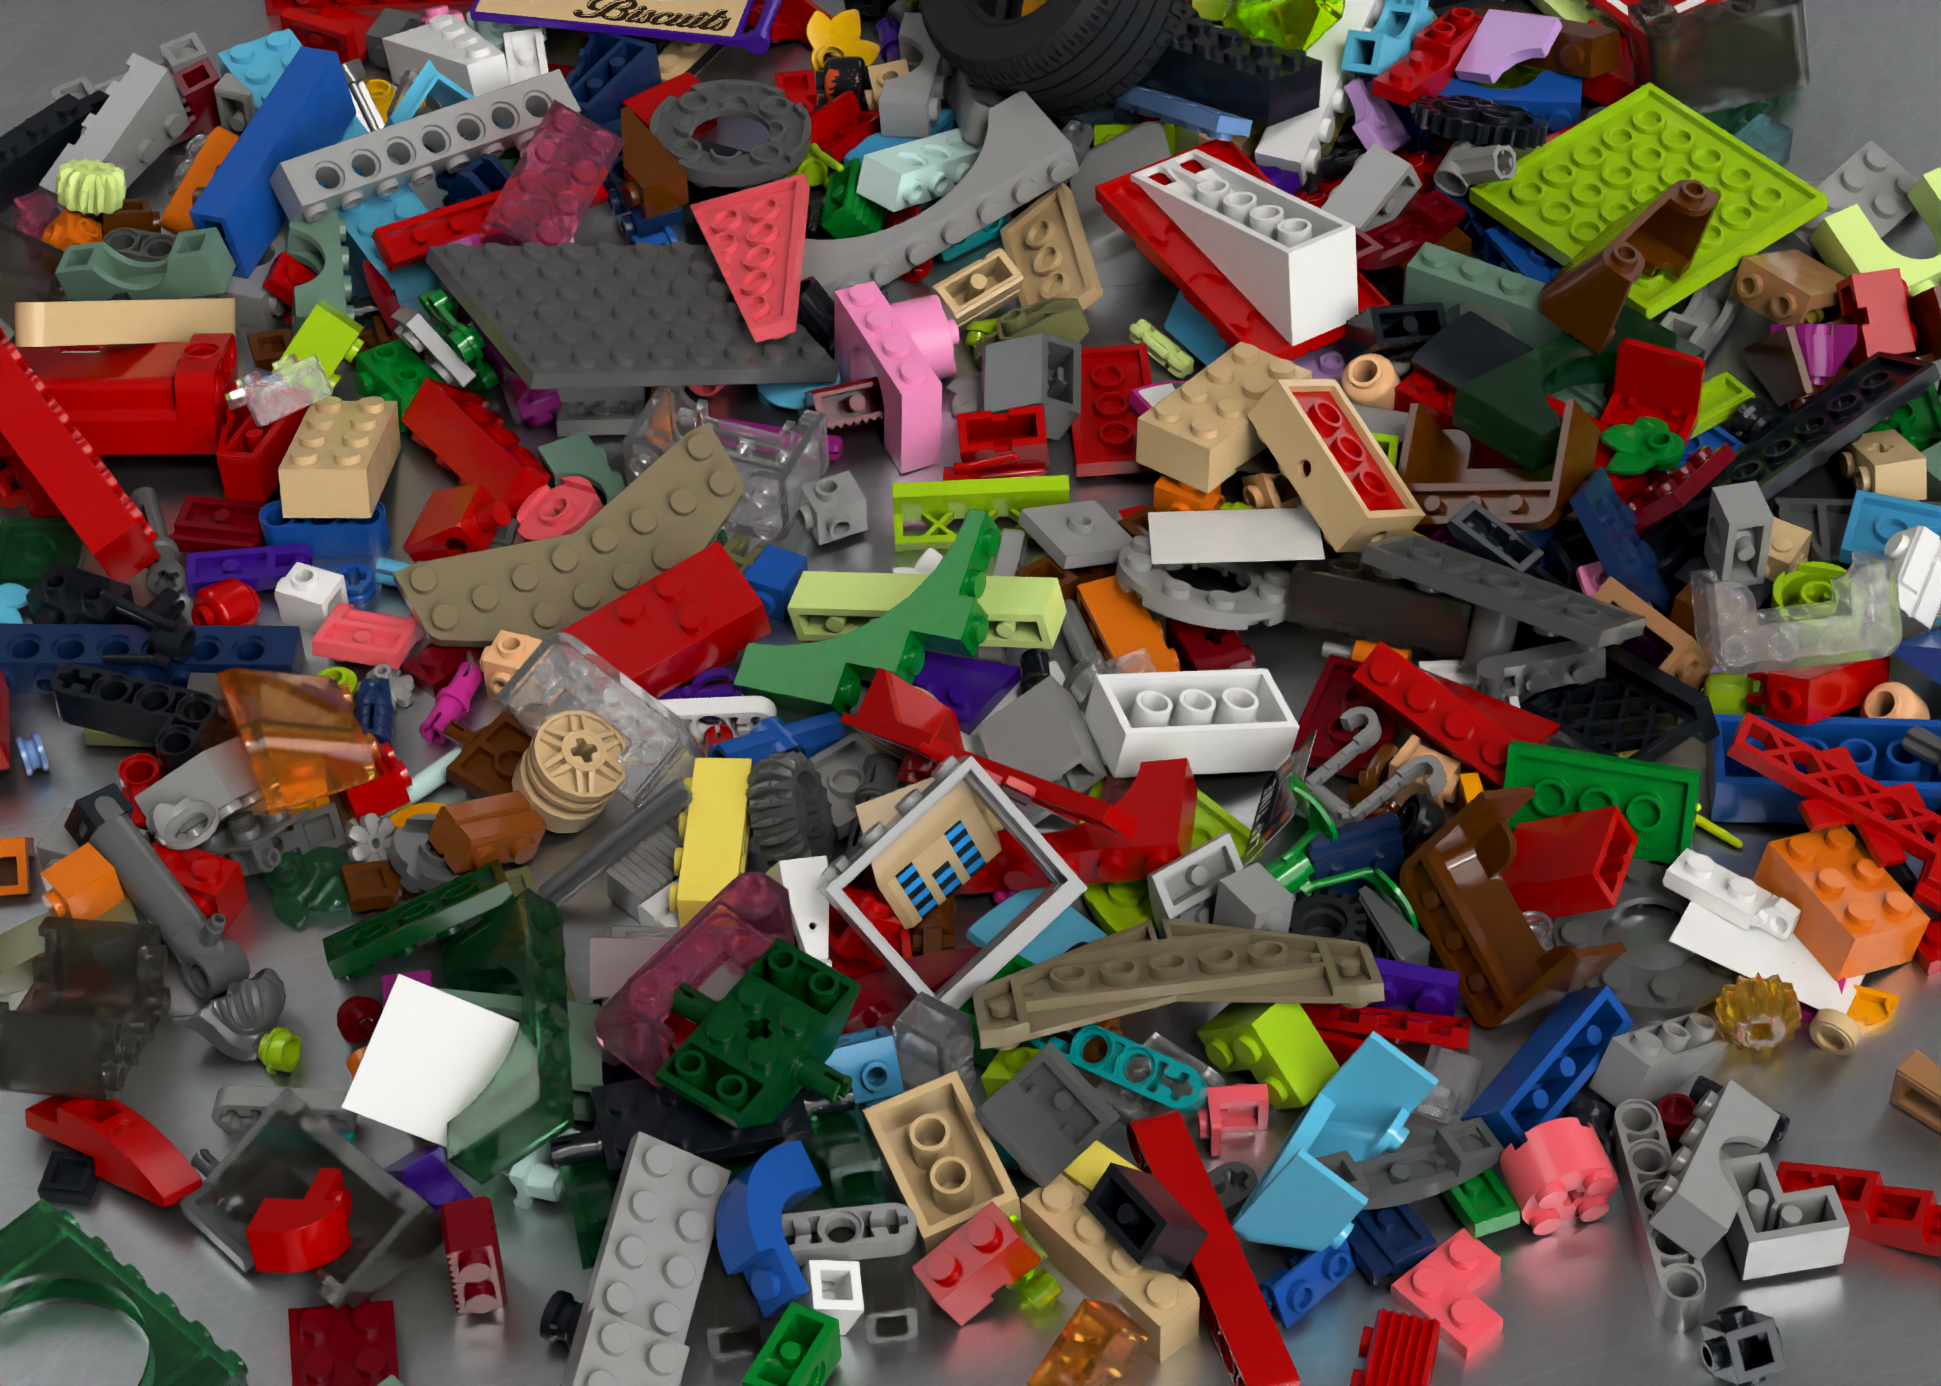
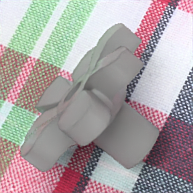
[356,664,415,710]
[346,813,395,869]

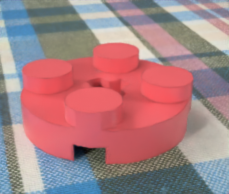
[516,476,604,542]

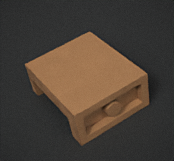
[1729,249,1850,332]
[1592,576,1714,691]

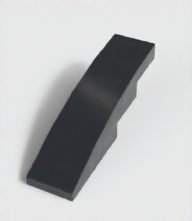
[1447,500,1572,644]

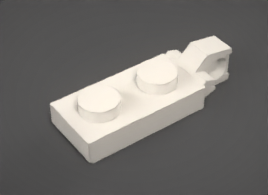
[1662,848,1801,941]

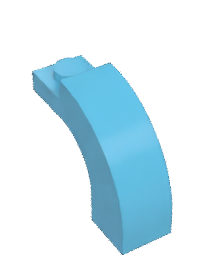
[1341,0,1434,77]

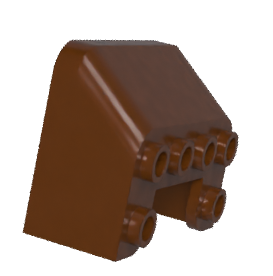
[1397,399,1600,531]

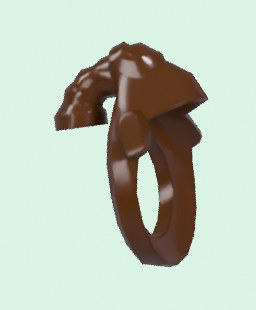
[1346,742,1401,816]

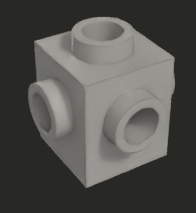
[796,470,868,545]

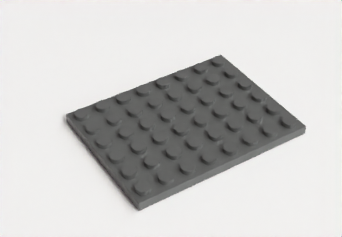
[426,242,840,390]

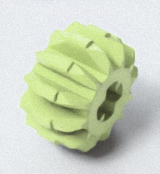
[56,158,126,216]

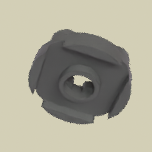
[389,814,473,894]

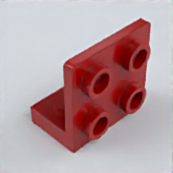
[279,5,376,65]

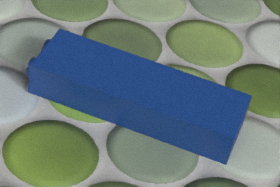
[189,46,357,279]

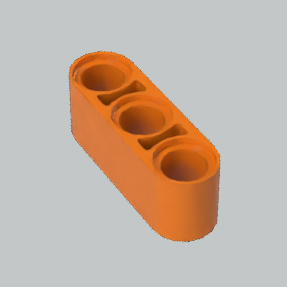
[160,126,239,236]

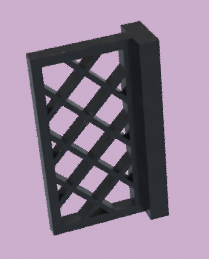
[1520,644,1720,762]

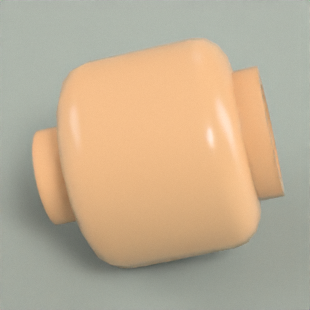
[1341,353,1401,410]
[1860,682,1930,720]

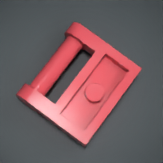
[311,602,425,670]

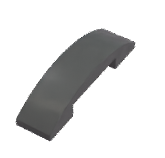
[1315,1117,1504,1210]

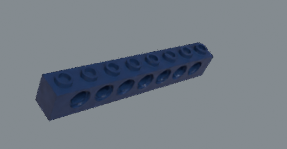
[0,623,306,697]

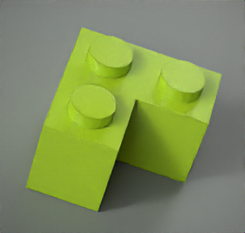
[1196,1002,1340,1110]

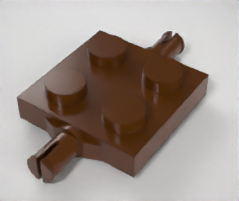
[443,711,537,799]

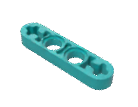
[1030,1024,1208,1114]

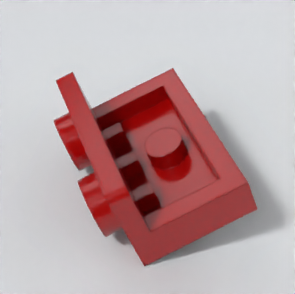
[810,91,881,164]

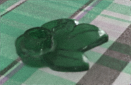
[264,846,354,930]

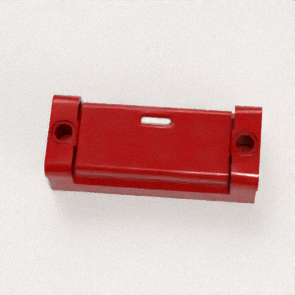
[0,333,238,456]

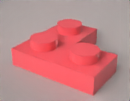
[1390,1228,1503,1360]

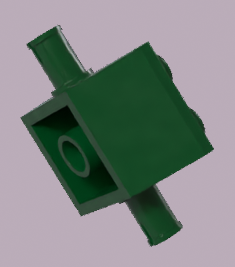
[654,937,860,1129]

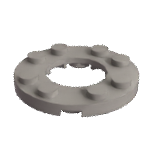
[1115,535,1296,630]

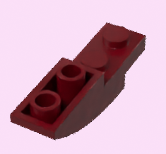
[841,947,982,1035]

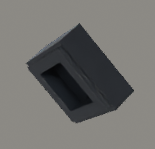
[37,1150,100,1206]

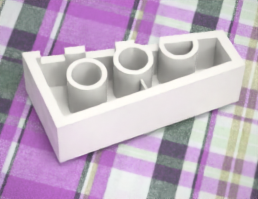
[382,14,511,97]

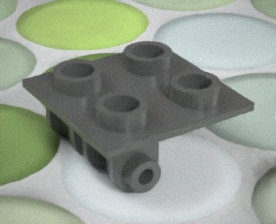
[194,805,310,876]

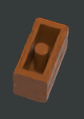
[428,791,546,874]

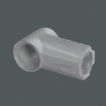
[1433,141,1518,197]

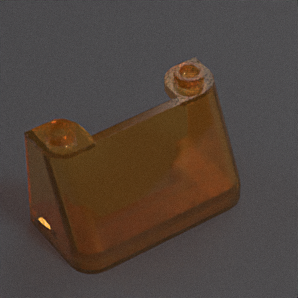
[215,667,381,816]

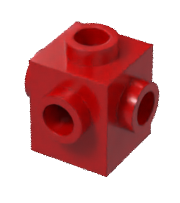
[828,887,902,962]

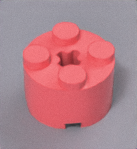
[1498,1117,1618,1235]

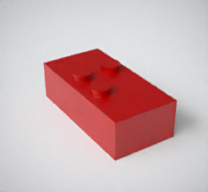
[561,541,772,705]

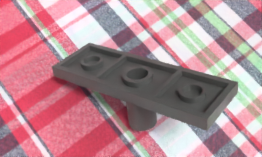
[1360,532,1647,672]

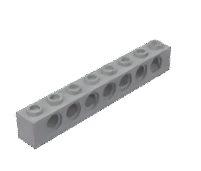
[269,69,581,223]

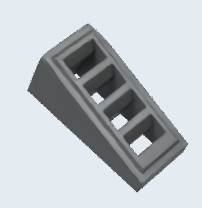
[1357,885,1430,967]

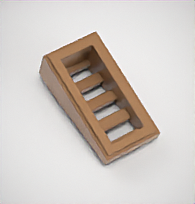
[1890,1049,1941,1134]

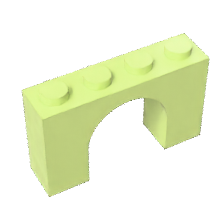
[1809,167,1941,298]

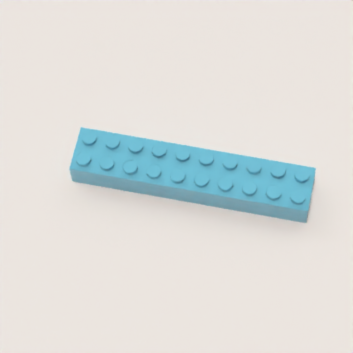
[217,28,442,304]

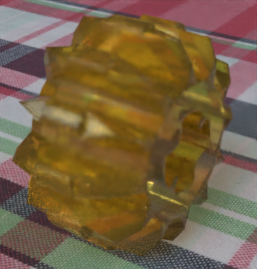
[1715,972,1802,1053]

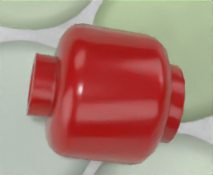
[191,578,261,626]

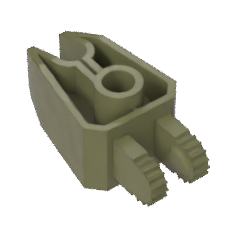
[972,297,1090,372]

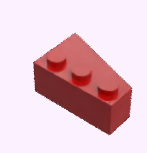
[216,383,312,503]

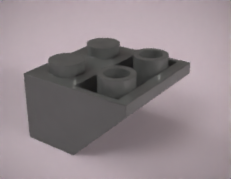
[980,333,1082,441]

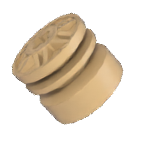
[512,710,630,833]

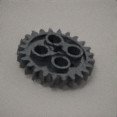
[1414,95,1549,150]

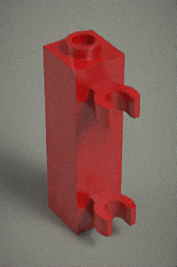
[1746,642,1891,726]

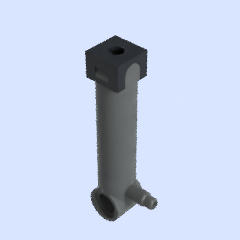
[64,782,250,1001]

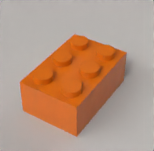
[1752,825,1930,981]

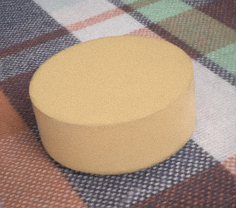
[1808,1008,1862,1055]

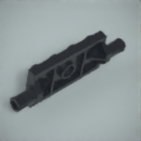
[549,1076,856,1182]

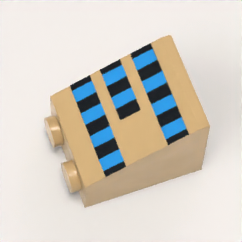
[855,777,1004,930]

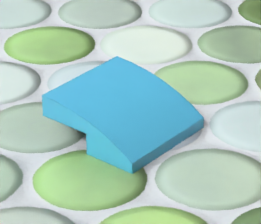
[966,887,1107,964]

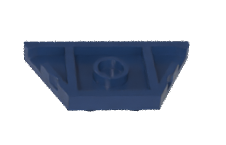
[1569,466,1674,620]

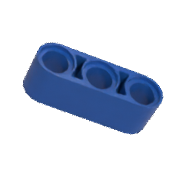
[259,500,391,559]

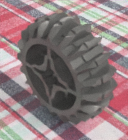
[745,751,836,869]

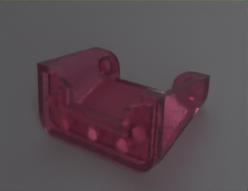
[594,871,795,1089]

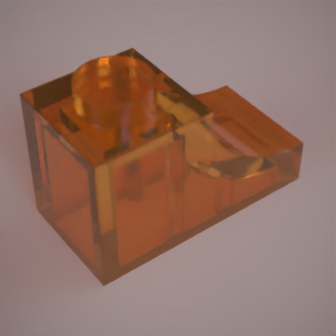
[1026,1298,1150,1386]

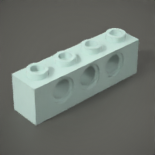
[856,128,983,212]

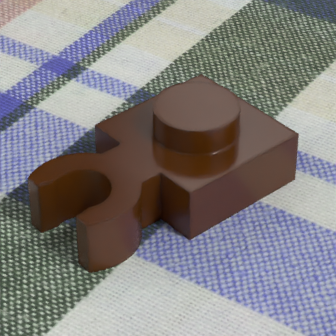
[340,860,426,912]

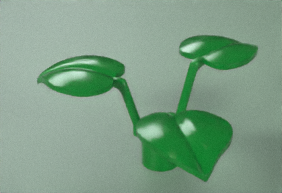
[1263,771,1419,932]

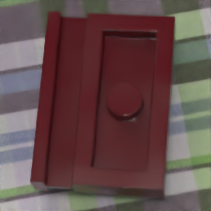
[168,495,267,553]

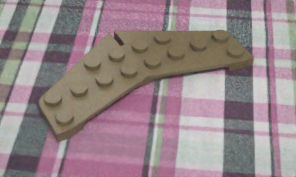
[393,422,744,649]
[972,918,1385,1051]

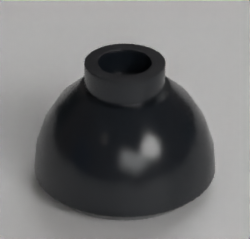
[1397,792,1447,856]

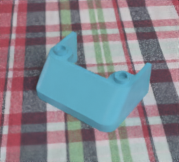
[1231,1031,1439,1252]

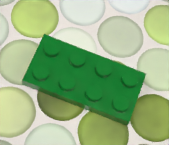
[1504,739,1702,864]

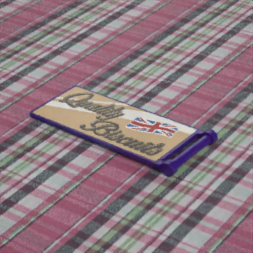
[470,0,782,55]

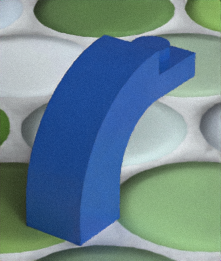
[716,1140,822,1318]

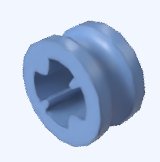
[14,731,50,777]

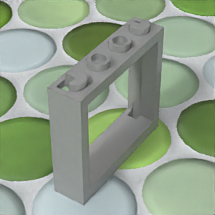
[817,755,1088,1022]

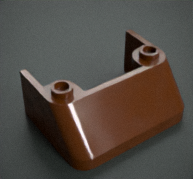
[1743,285,1941,412]
[1399,786,1627,1028]

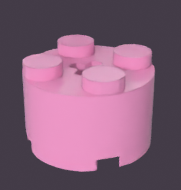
[890,294,960,380]

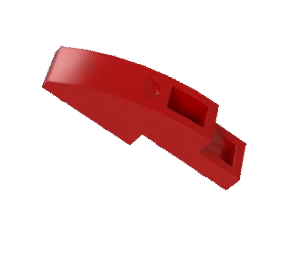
[1371,7,1484,107]
[25,1088,202,1207]

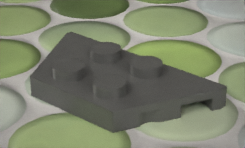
[1773,497,1941,570]

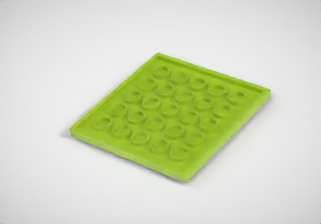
[1469,82,1829,322]

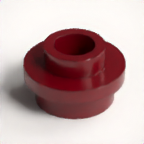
[337,996,383,1044]

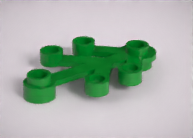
[418,288,500,390]

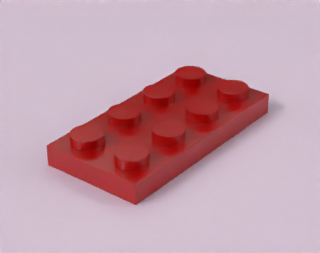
[1070,344,1158,477]

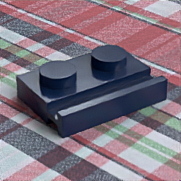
[1306,812,1405,898]
[1346,1204,1437,1286]

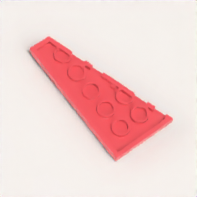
[690,173,810,343]

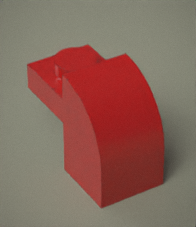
[246,1168,352,1273]

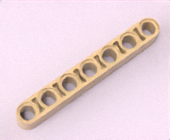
[14,298,237,347]

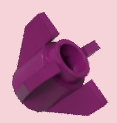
[1770,323,1857,386]

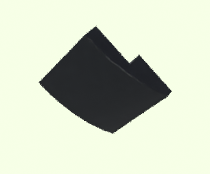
[1410,311,1538,409]

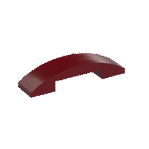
[1355,189,1467,270]

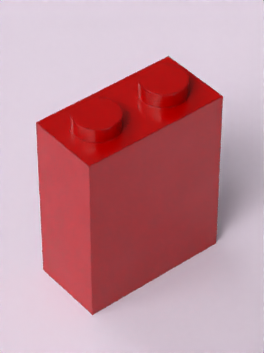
[1501,805,1638,922]

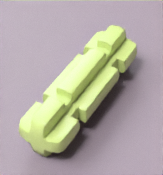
[1129,319,1194,379]

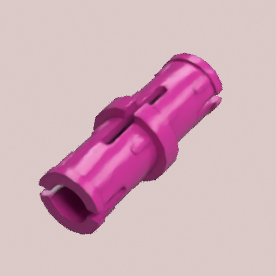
[419,662,485,745]

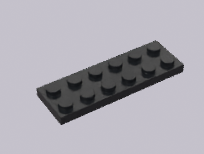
[1692,351,1941,501]

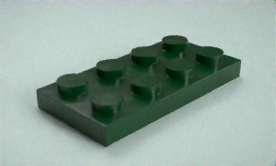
[322,859,515,980]

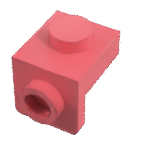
[1197,1083,1269,1157]

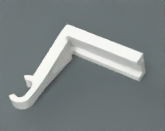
[749,855,832,967]

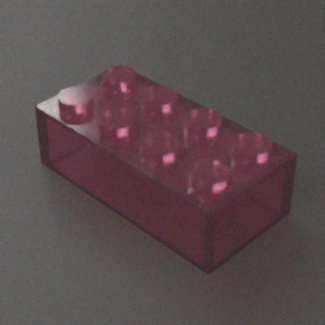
[478,99,626,246]

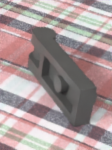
[1477,640,1606,702]

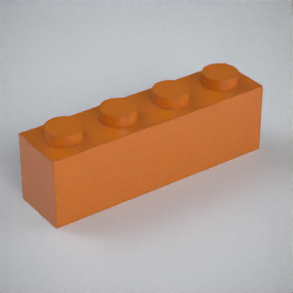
[1077,575,1180,674]

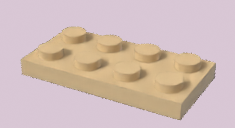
[1000,182,1104,311]

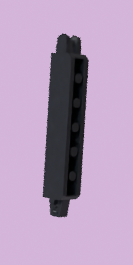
[0,90,109,213]

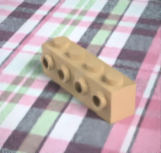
[1021,1173,1200,1364]

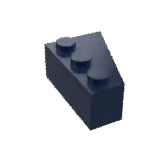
[563,32,662,145]

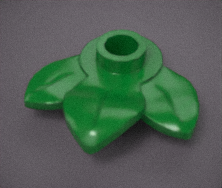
[1599,417,1685,475]

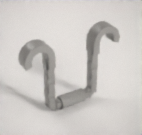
[1305,706,1447,824]

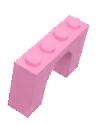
[834,281,942,474]

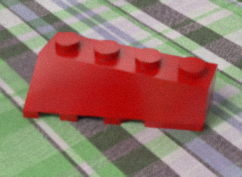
[401,377,551,517]
[1352,640,1561,790]

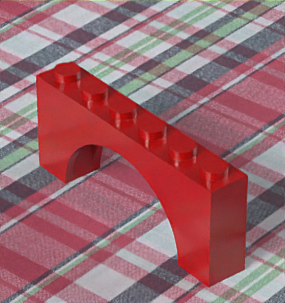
[953,758,1198,895]

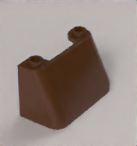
[1537,180,1721,354]

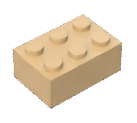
[863,1070,1022,1256]

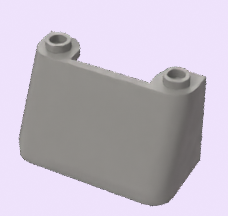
[1067,120,1171,288]

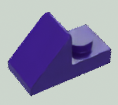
[379,1145,474,1240]

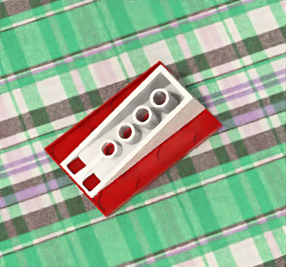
[1095,139,1391,361]

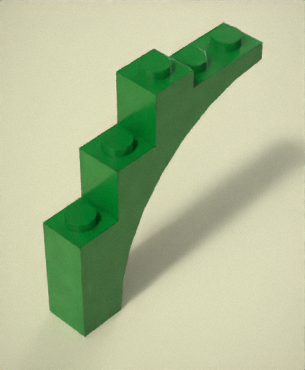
[734,508,1000,717]

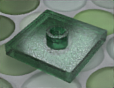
[0,517,87,589]

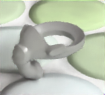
[146,796,219,850]

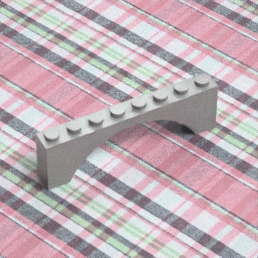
[797,91,1080,330]

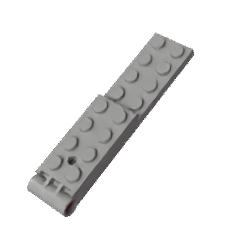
[560,1131,731,1386]

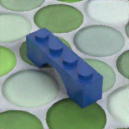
[1436,70,1582,133]

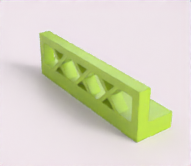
[892,475,1069,551]

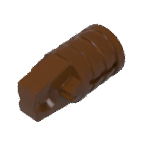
[912,894,956,955]

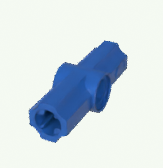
[707,711,847,766]

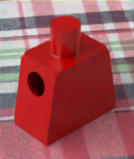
[402,483,512,563]

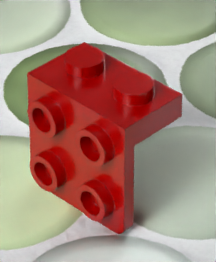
[1600,338,1706,449]

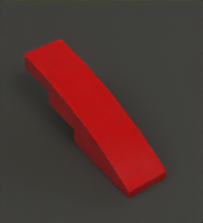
[1776,1161,1941,1257]

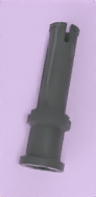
[130,487,186,594]
[845,753,902,885]

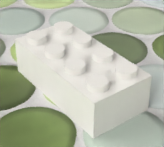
[1084,668,1299,778]

